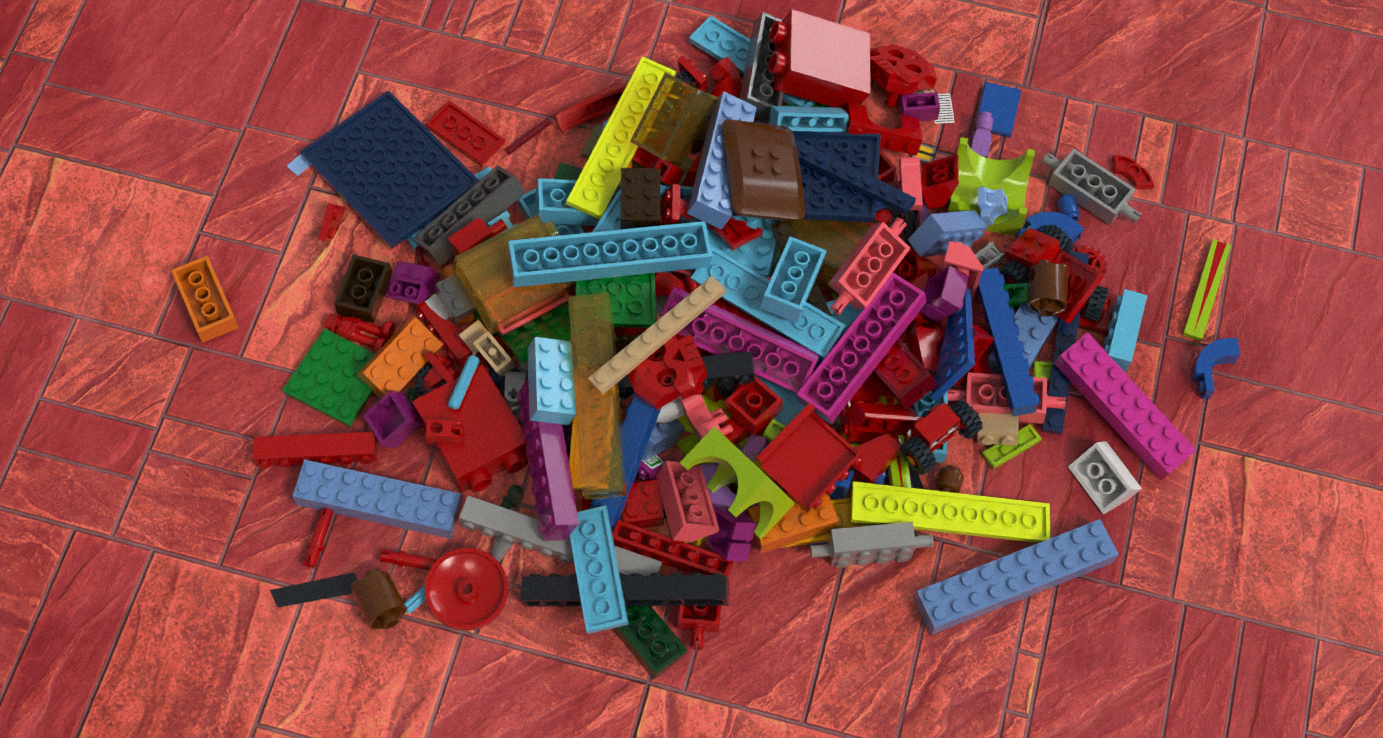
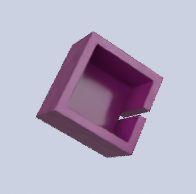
[919,266,968,322]
[363,390,423,449]
[705,506,757,561]

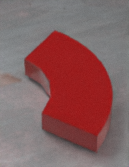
[1112,155,1154,190]

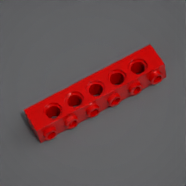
[612,520,734,580]

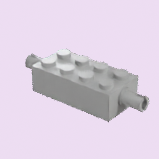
[1042,148,1142,225]
[810,522,934,568]

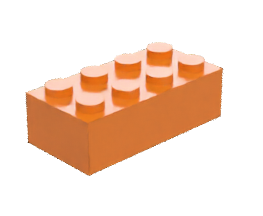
[171,255,239,343]
[356,317,443,398]
[747,494,839,554]

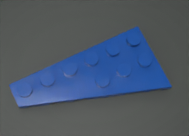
[930,288,975,401]

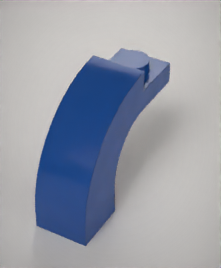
[1016,212,1084,245]
[1191,338,1240,399]

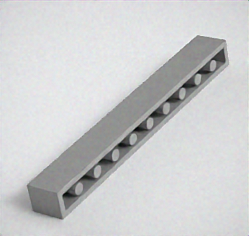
[459,496,662,576]

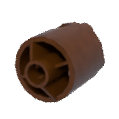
[1027,259,1068,317]
[350,568,407,629]

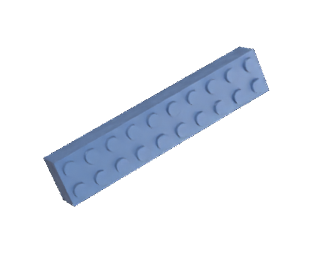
[914,519,1119,635]

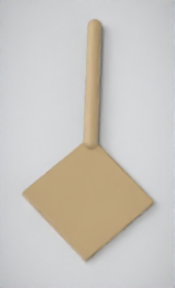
[459,319,487,356]

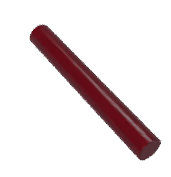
[505,117,552,155]

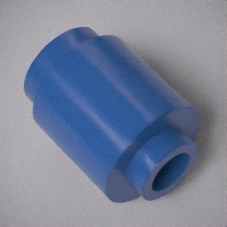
[1057,194,1080,221]

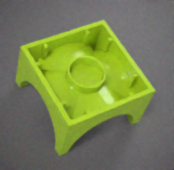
[946,137,1035,236]
[680,426,795,539]

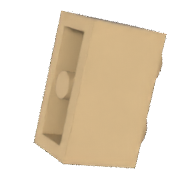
[473,331,516,378]
[978,413,1019,446]

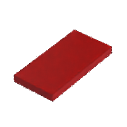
[425,100,505,167]

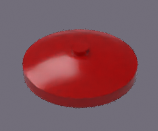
[425,548,508,631]

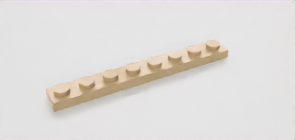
[588,276,726,395]

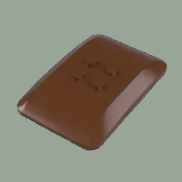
[721,119,805,222]

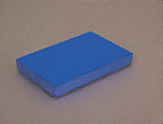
[975,82,1022,138]

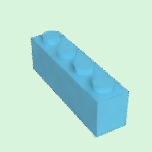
[769,106,849,132]

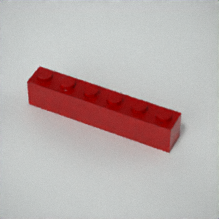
[253,432,377,469]

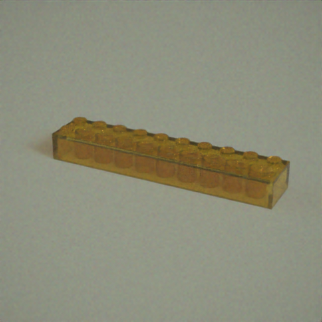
[568,292,627,500]

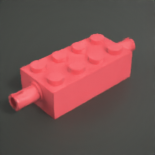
[828,218,910,315]
[948,372,1066,424]

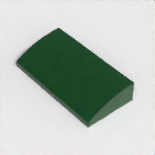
[612,606,688,679]

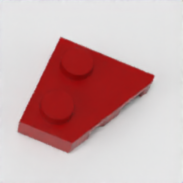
[318,203,346,242]
[709,216,762,251]

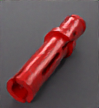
[303,507,334,568]
[380,549,438,570]

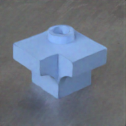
[978,187,1008,226]

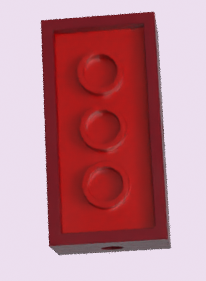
[872,338,937,410]

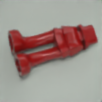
[325,314,395,353]

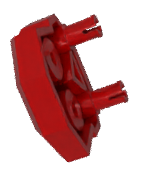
[870,44,937,107]
[627,334,707,410]

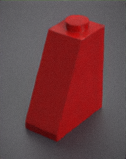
[849,433,902,484]

